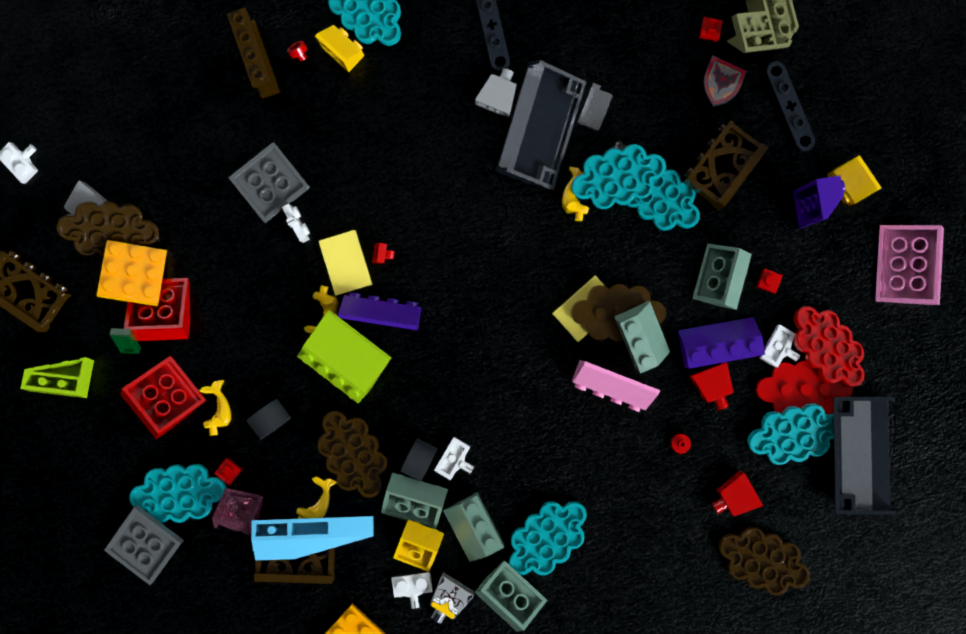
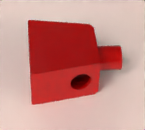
[689,362,733,410]
[712,471,763,516]

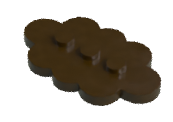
[57,201,159,257]
[571,284,666,342]
[317,410,388,498]
[718,526,810,596]

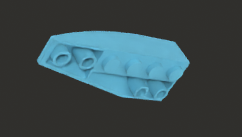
[251,516,374,560]

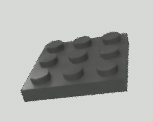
[229,142,310,223]
[104,505,183,585]

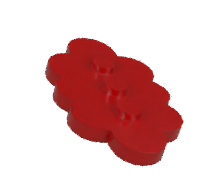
[793,306,865,387]
[755,361,853,414]

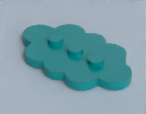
[328,0,401,46]
[571,144,666,209]
[626,170,700,231]
[748,403,834,465]
[129,464,227,523]
[509,501,587,575]

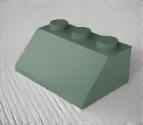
[692,244,752,310]
[614,301,670,374]
[381,473,448,529]
[443,493,504,562]
[475,561,547,632]

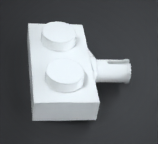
[0,142,38,184]
[282,204,310,243]
[759,325,800,367]
[434,437,474,480]
[392,572,433,609]

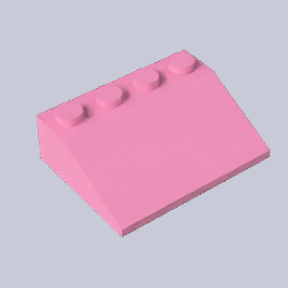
[876,225,944,305]
[572,360,660,412]

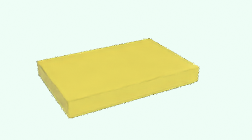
[319,230,373,296]
[552,276,604,342]

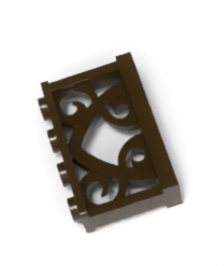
[227,8,280,99]
[683,121,768,211]
[0,250,71,332]
[254,547,335,584]

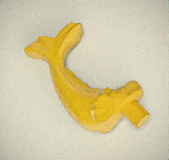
[562,167,589,221]
[304,285,339,333]
[199,380,231,436]
[296,477,337,519]

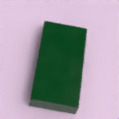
[110,328,141,354]

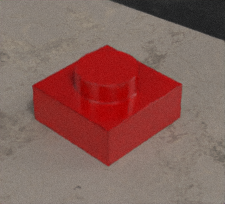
[756,269,783,294]

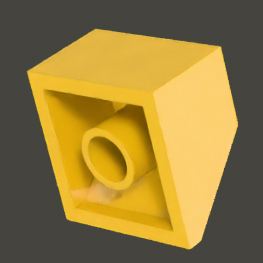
[315,25,364,72]
[827,155,881,206]
[393,519,444,572]

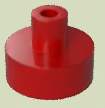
[287,41,308,61]
[670,434,691,454]

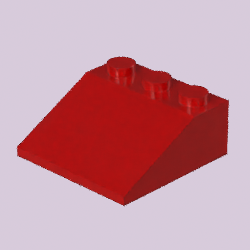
[124,278,190,341]
[120,356,206,439]

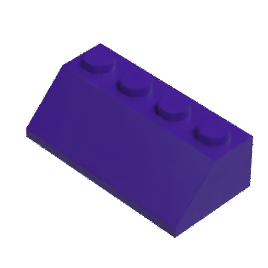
[793,175,845,228]
[338,292,421,330]
[678,317,765,369]

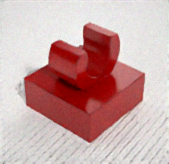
[699,17,723,41]
[372,243,394,264]
[214,458,243,485]

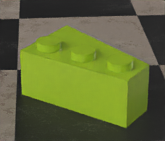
[21,357,94,398]

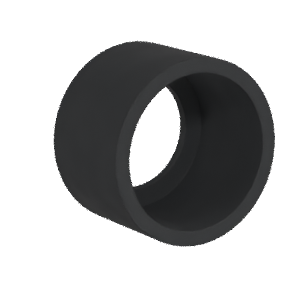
[247,399,291,440]
[401,438,438,481]

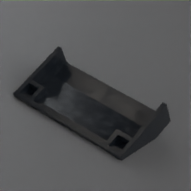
[496,60,586,190]
[833,396,896,515]

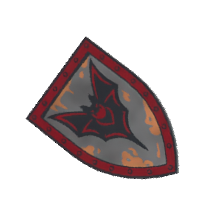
[703,55,747,107]

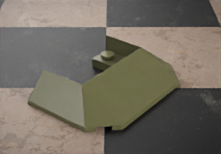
[727,0,799,53]

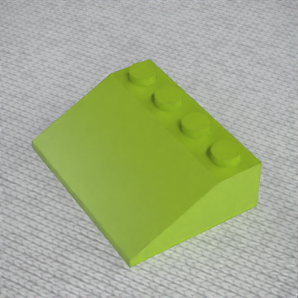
[297,310,391,403]

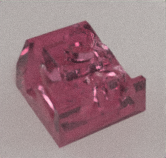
[212,488,263,536]

